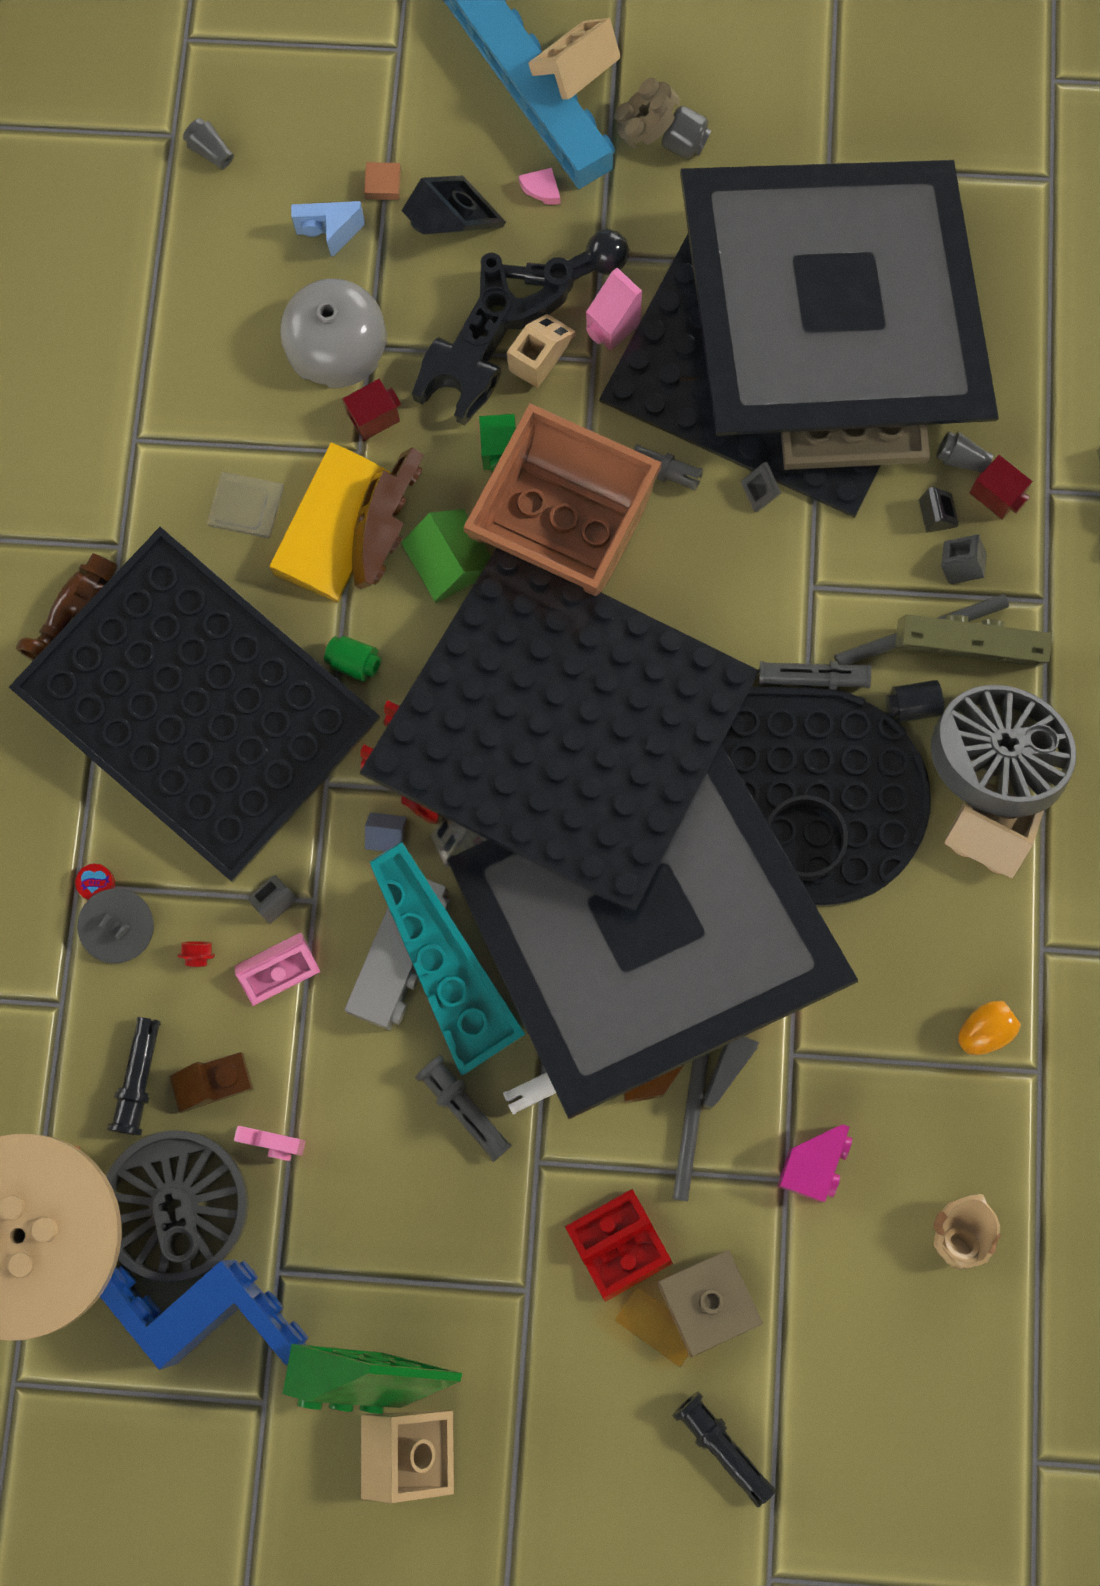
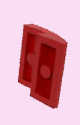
[565,1189,673,1302]

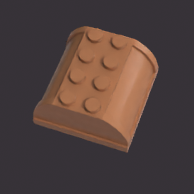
[463,403,662,596]

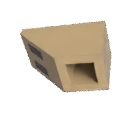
[507,314,576,388]

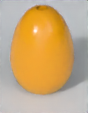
[958,1001,1021,1055]

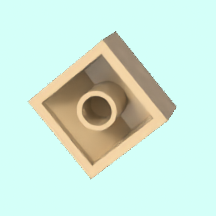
[944,776,1044,879]
[361,1410,454,1503]

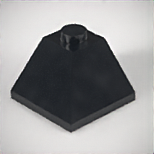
[401,175,506,234]

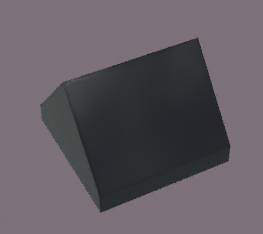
[919,487,959,533]

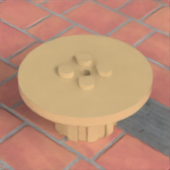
[0,1134,122,1341]

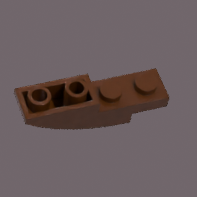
[352,447,424,589]

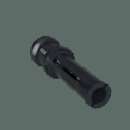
[107,1017,161,1136]
[672,1391,776,1508]

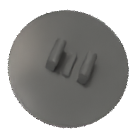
[77,888,154,963]

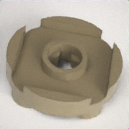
[614,78,680,148]

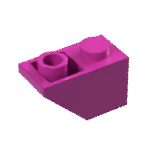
[777,1124,853,1203]

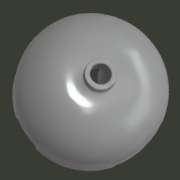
[280,279,387,388]

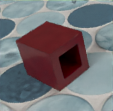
[342,378,401,441]
[969,455,1033,520]

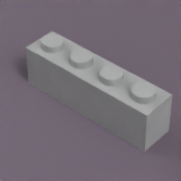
[344,879,451,1031]

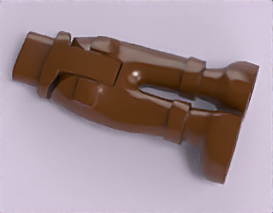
[16,553,118,661]

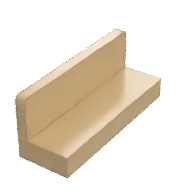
[528,18,620,100]

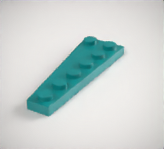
[369,841,525,1076]

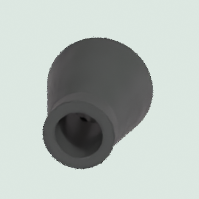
[183,118,234,170]
[936,431,993,473]

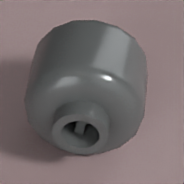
[662,106,712,159]

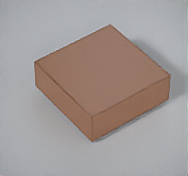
[364,162,401,200]

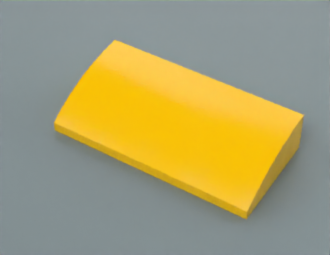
[269,442,391,602]

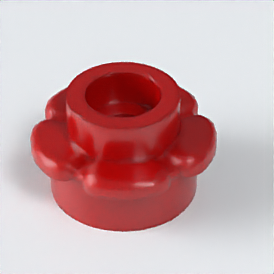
[177,941,215,967]

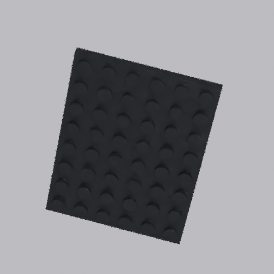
[9,526,380,883]

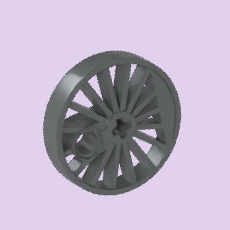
[931,685,1076,817]
[106,1130,249,1282]

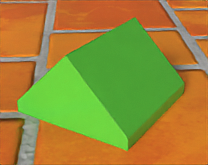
[401,509,491,604]

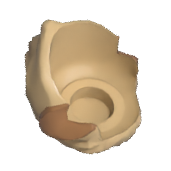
[933,1193,1001,1270]

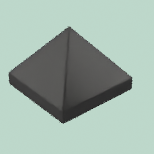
[741,462,782,512]

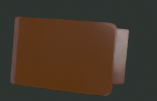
[169,1052,254,1113]

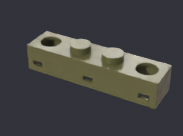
[895,614,1052,667]

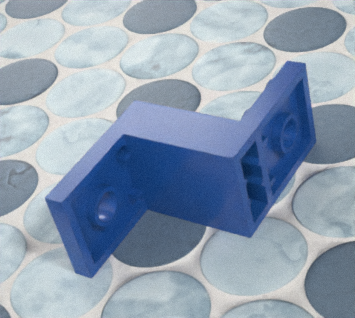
[100,1259,308,1370]

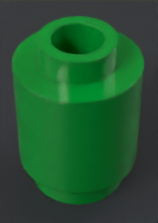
[324,636,381,682]

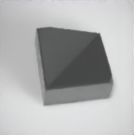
[941,534,987,584]

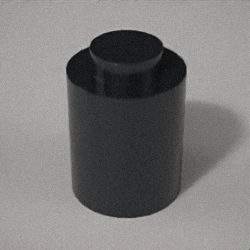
[886,680,944,723]

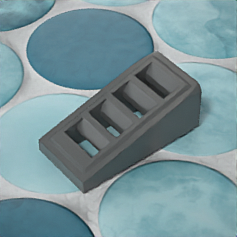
[702,1037,759,1110]

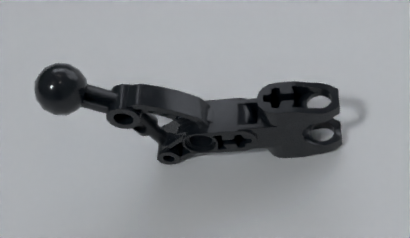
[412,229,630,426]

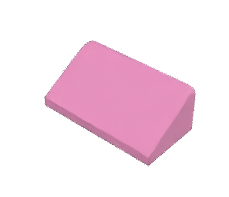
[234,933,320,1006]

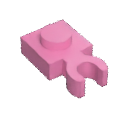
[234,1126,306,1161]

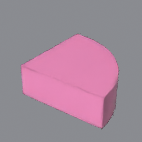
[519,168,561,205]

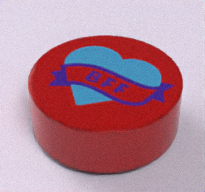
[75,863,115,900]

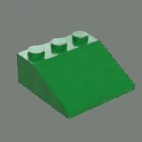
[282,1344,462,1414]

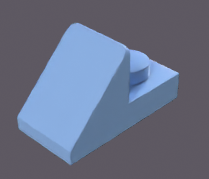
[291,201,365,257]

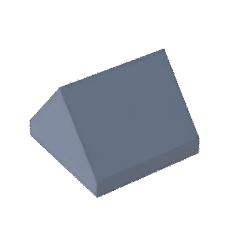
[365,812,407,852]

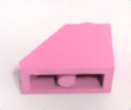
[586,268,642,351]

